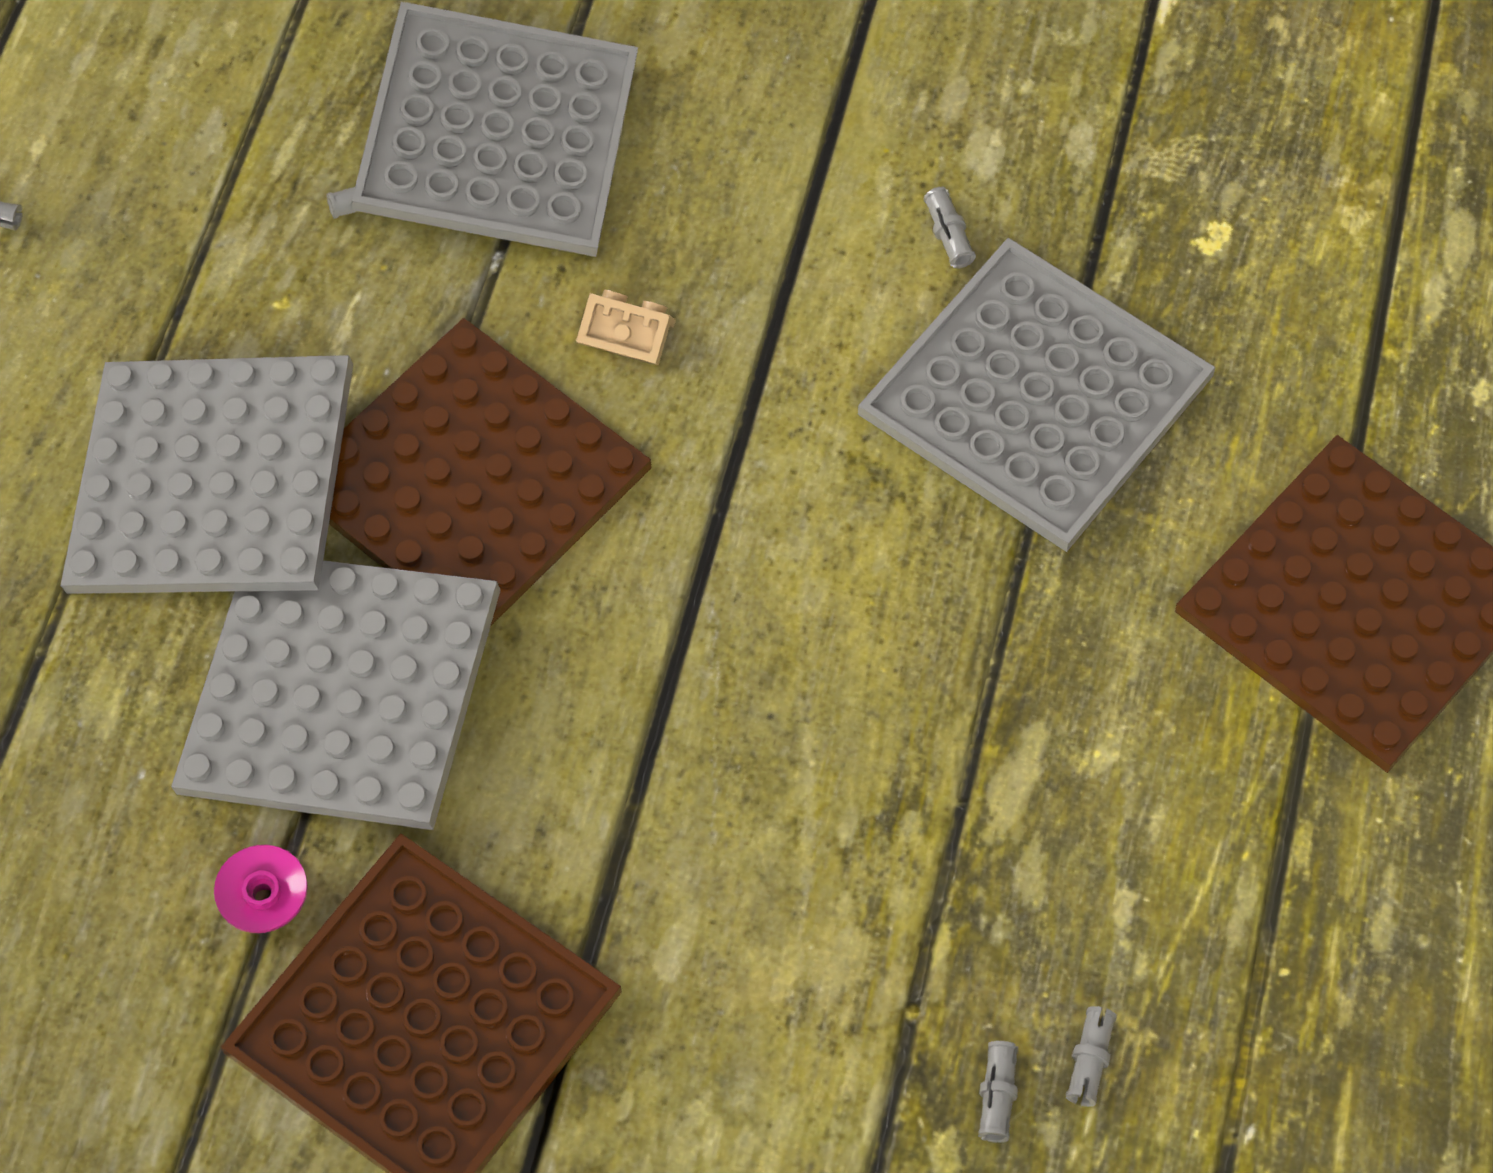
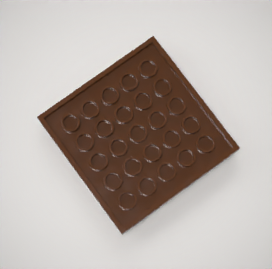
[329,318,652,627]
[1175,435,1493,773]
[221,833,622,1173]

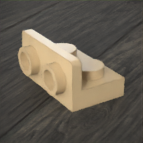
[576,290,676,366]

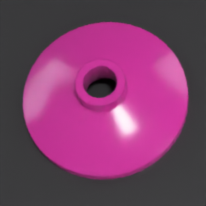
[214,845,308,933]

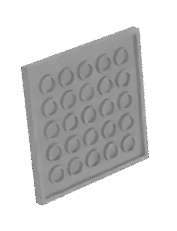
[352,1,638,257]
[858,238,1215,552]
[60,355,353,594]
[171,561,500,830]

